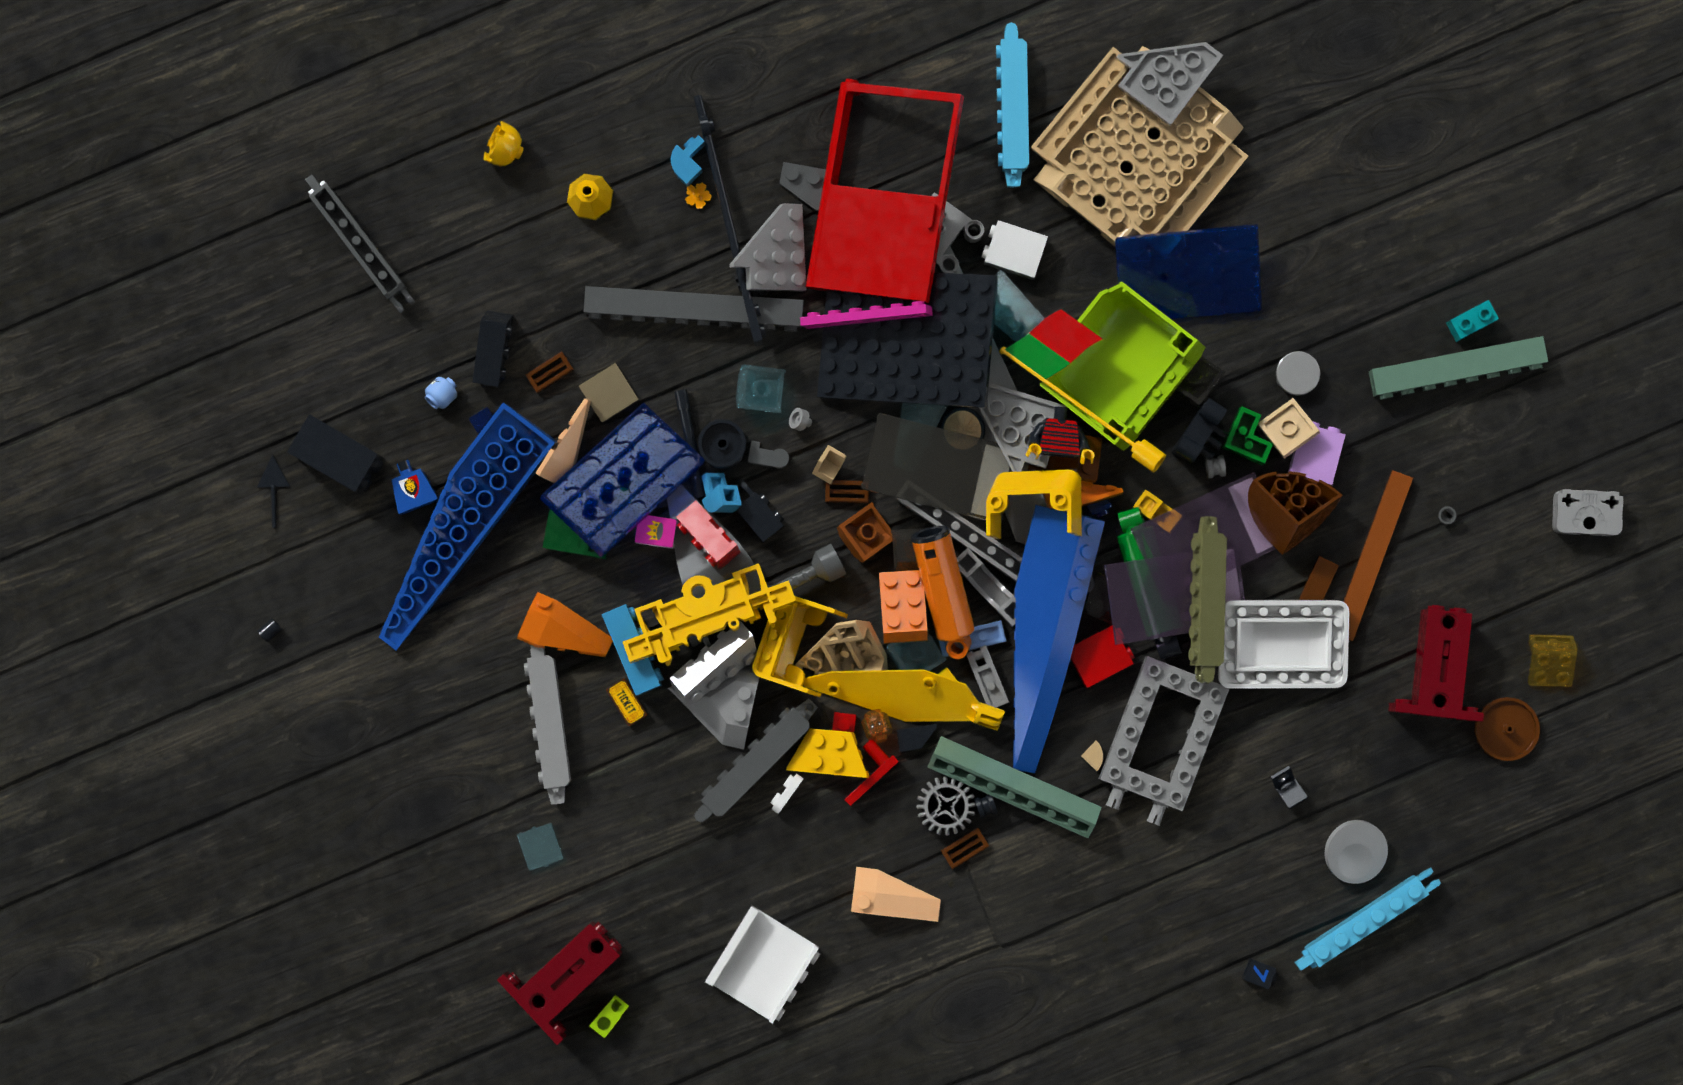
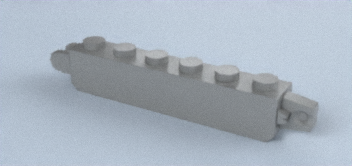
[524,645,571,804]

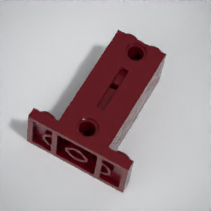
[1388,605,1484,722]
[497,921,623,1045]

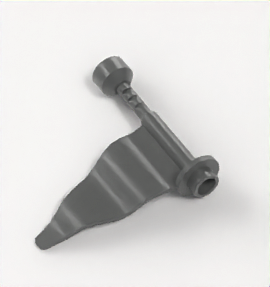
[663,476,846,648]

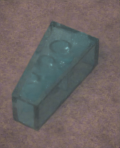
[994,270,1045,342]

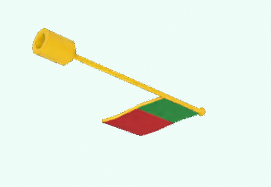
[999,309,1166,473]

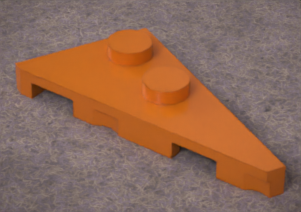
[1043,481,1123,512]

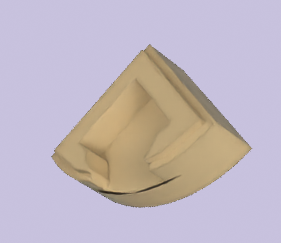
[1081,740,1103,771]

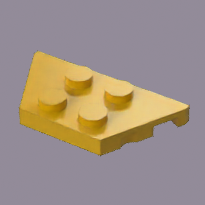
[786,728,869,778]

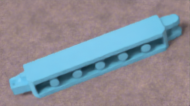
[996,22,1029,187]
[1295,868,1441,971]

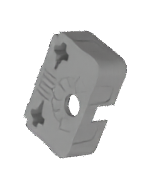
[1552,489,1623,536]

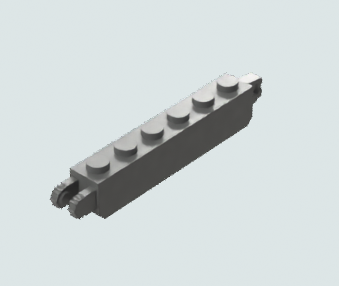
[305,174,415,313]
[694,699,818,823]

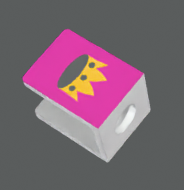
[635,514,677,549]

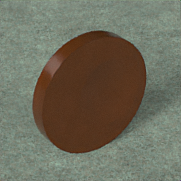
[1475,697,1540,761]

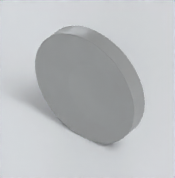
[1325,820,1388,884]

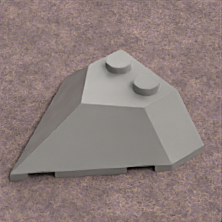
[668,663,760,749]

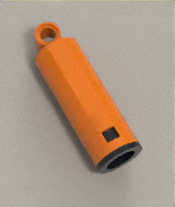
[911,526,974,659]

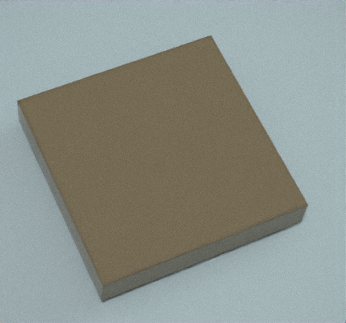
[579,363,639,423]

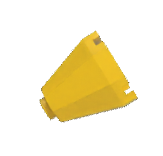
[567,174,613,220]

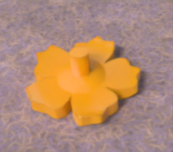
[685,183,712,209]

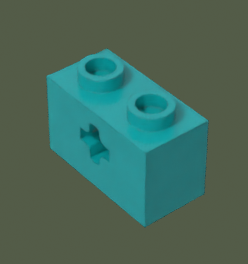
[1446,300,1499,342]

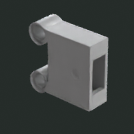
[932,192,984,274]

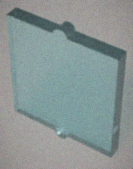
[517,823,564,871]

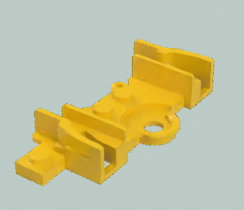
[623,563,797,666]

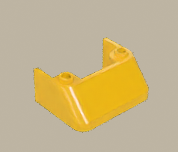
[986,470,1082,539]
[752,596,848,697]

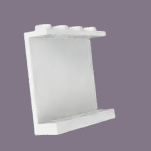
[705,906,820,1024]

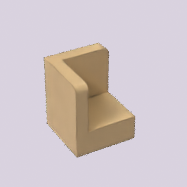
[812,445,847,484]

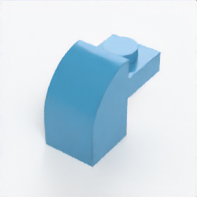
[671,135,705,187]
[702,473,742,513]

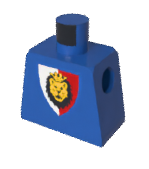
[392,460,439,515]

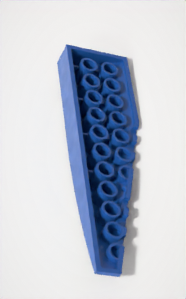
[1013,505,1105,773]

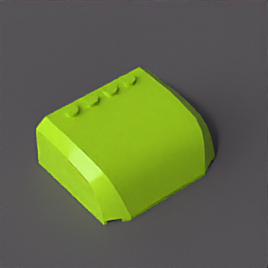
[1040,281,1206,451]

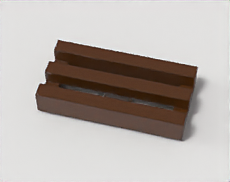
[525,351,574,394]
[825,480,869,503]
[941,827,989,869]

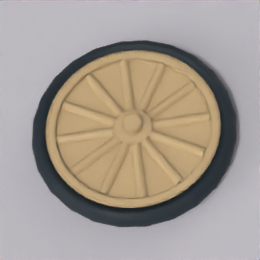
[941,407,985,453]

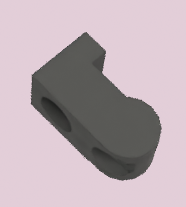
[748,441,789,469]

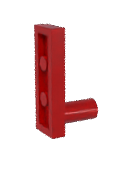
[844,739,899,806]

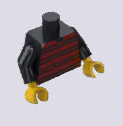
[1026,407,1095,464]

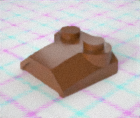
[837,502,898,563]

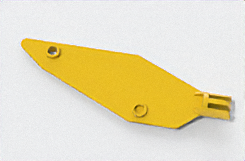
[803,670,1005,731]

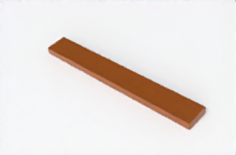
[1343,470,1413,641]

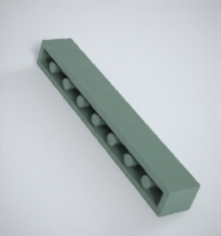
[1368,336,1548,400]
[928,736,1102,838]

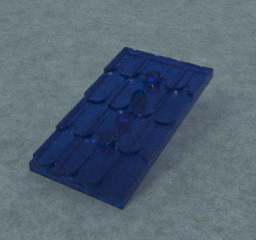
[1115,224,1262,319]
[540,403,705,557]

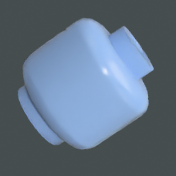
[425,377,457,409]

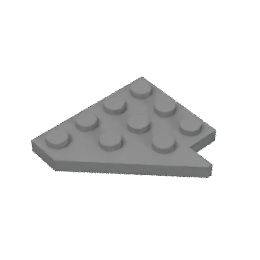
[730,203,806,292]

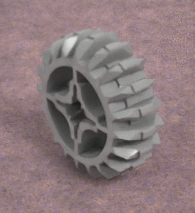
[916,776,976,836]

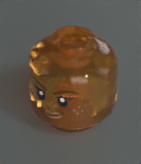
[861,709,893,743]

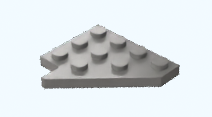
[1116,42,1223,126]
[979,382,1066,472]

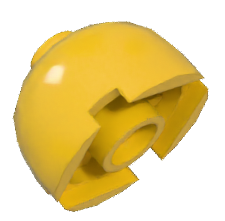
[484,121,524,166]

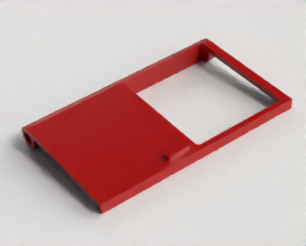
[806,79,964,303]

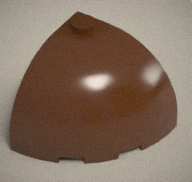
[1248,471,1343,555]

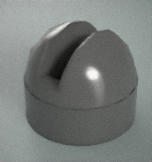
[1439,506,1456,524]

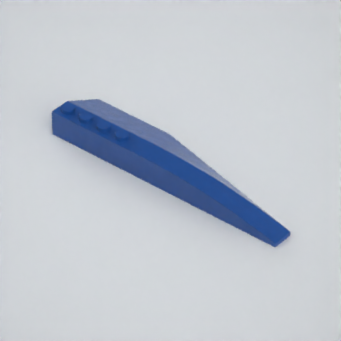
[379,402,558,651]

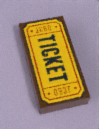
[606,678,648,726]

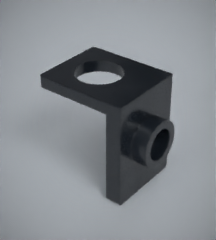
[1271,766,1308,809]

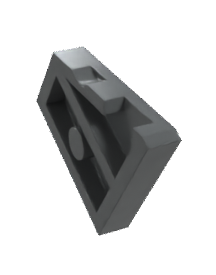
[780,162,826,211]

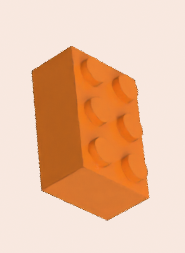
[879,570,928,643]

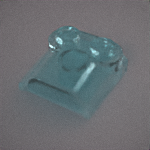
[736,364,786,413]
[886,632,947,671]

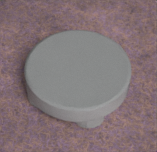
[1276,351,1320,395]

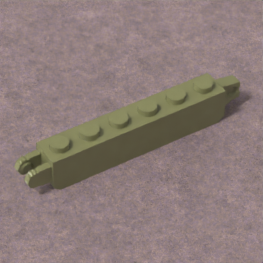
[1188,516,1227,684]

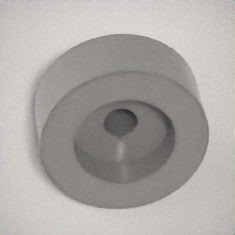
[789,408,812,431]

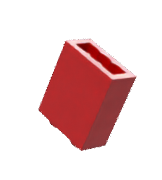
[1070,625,1135,688]

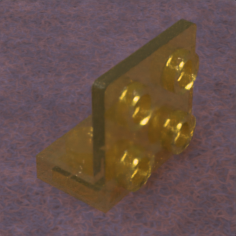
[1528,634,1578,687]

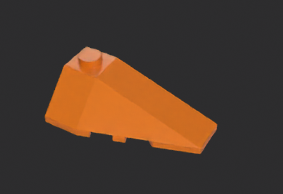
[517,592,613,657]

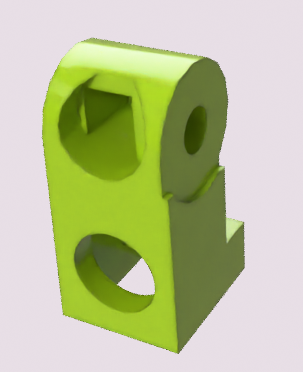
[589,995,629,1038]

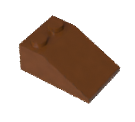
[1028,435,1102,483]

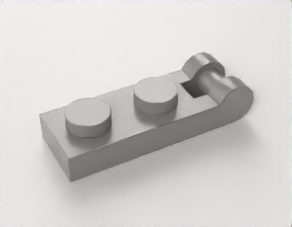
[966,645,1009,707]

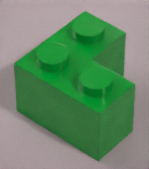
[1222,406,1273,465]

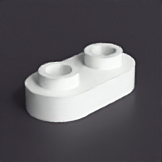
[770,774,804,814]

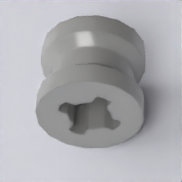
[1205,455,1226,479]

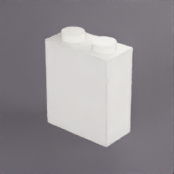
[981,220,1048,280]

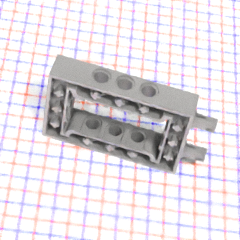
[1098,656,1230,826]

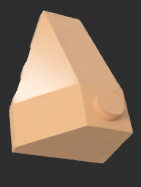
[536,398,591,487]
[851,867,941,922]

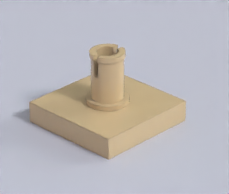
[1258,398,1320,459]

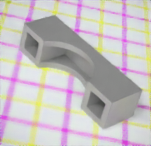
[957,548,1016,627]

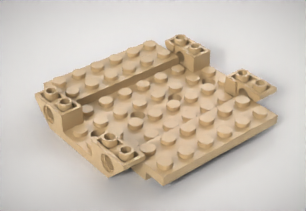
[1030,46,1248,262]

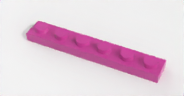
[800,301,933,329]

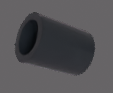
[257,618,282,642]

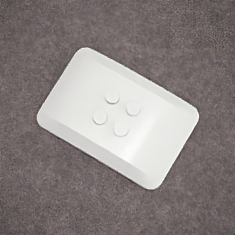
[1218,600,1349,688]

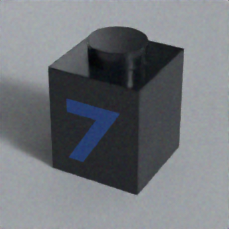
[1242,958,1278,990]

